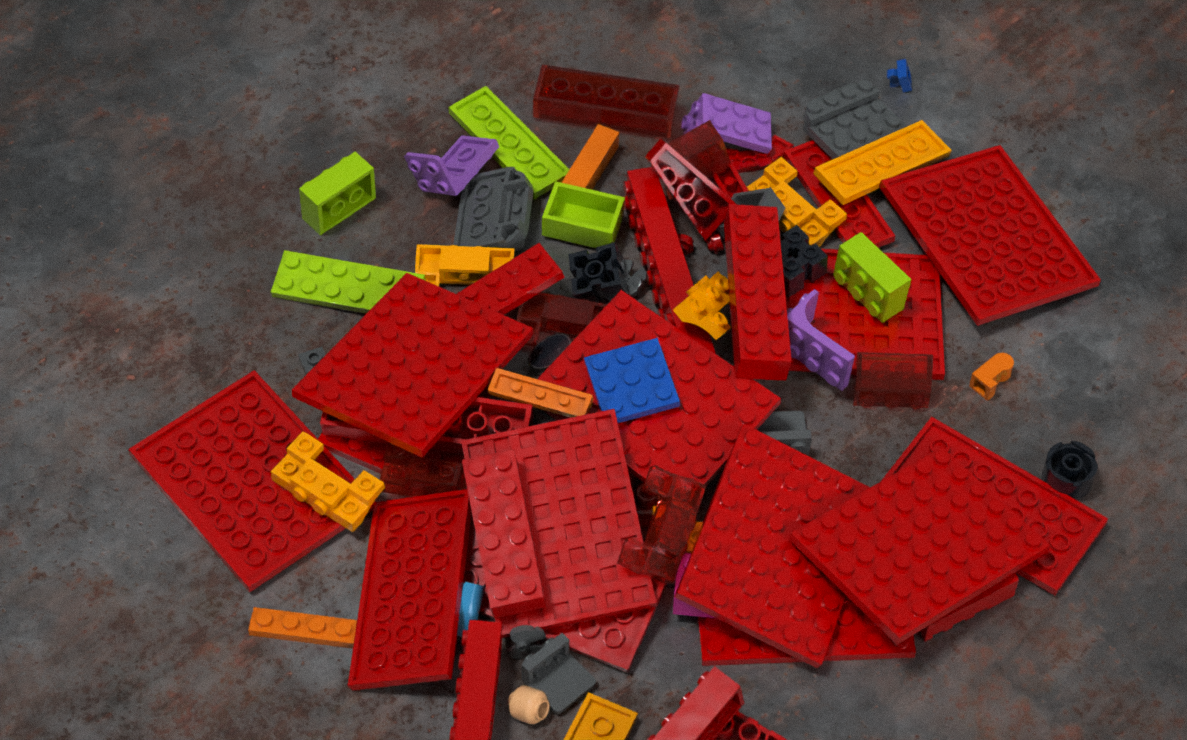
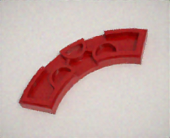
[696,134,794,173]

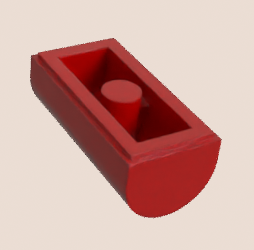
[709,159,749,199]

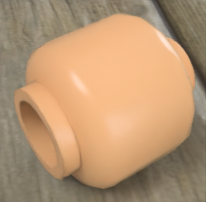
[508,685,550,725]

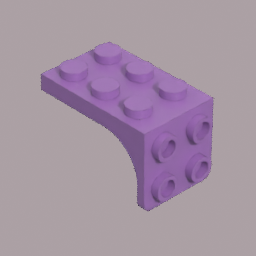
[681,93,772,156]
[404,135,500,196]
[787,289,855,391]

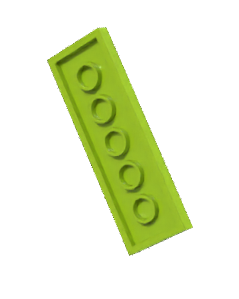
[449,86,570,199]
[271,250,426,313]

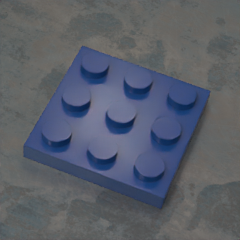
[584,338,680,423]

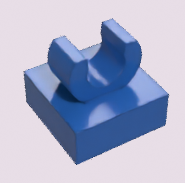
[887,59,912,93]

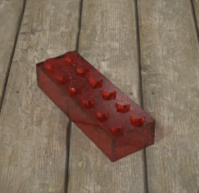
[533,64,679,138]

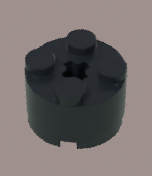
[1042,441,1098,500]

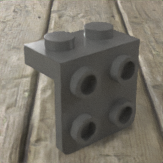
[757,411,812,455]
[521,633,596,714]

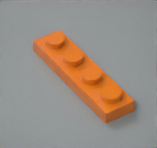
[488,368,594,418]
[248,607,357,649]

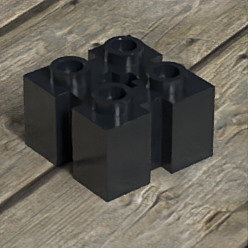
[780,225,828,298]
[568,242,628,310]

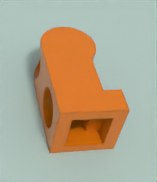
[969,352,1014,401]

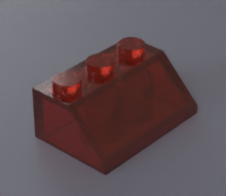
[852,352,933,409]

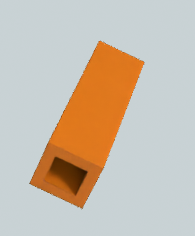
[561,124,619,190]

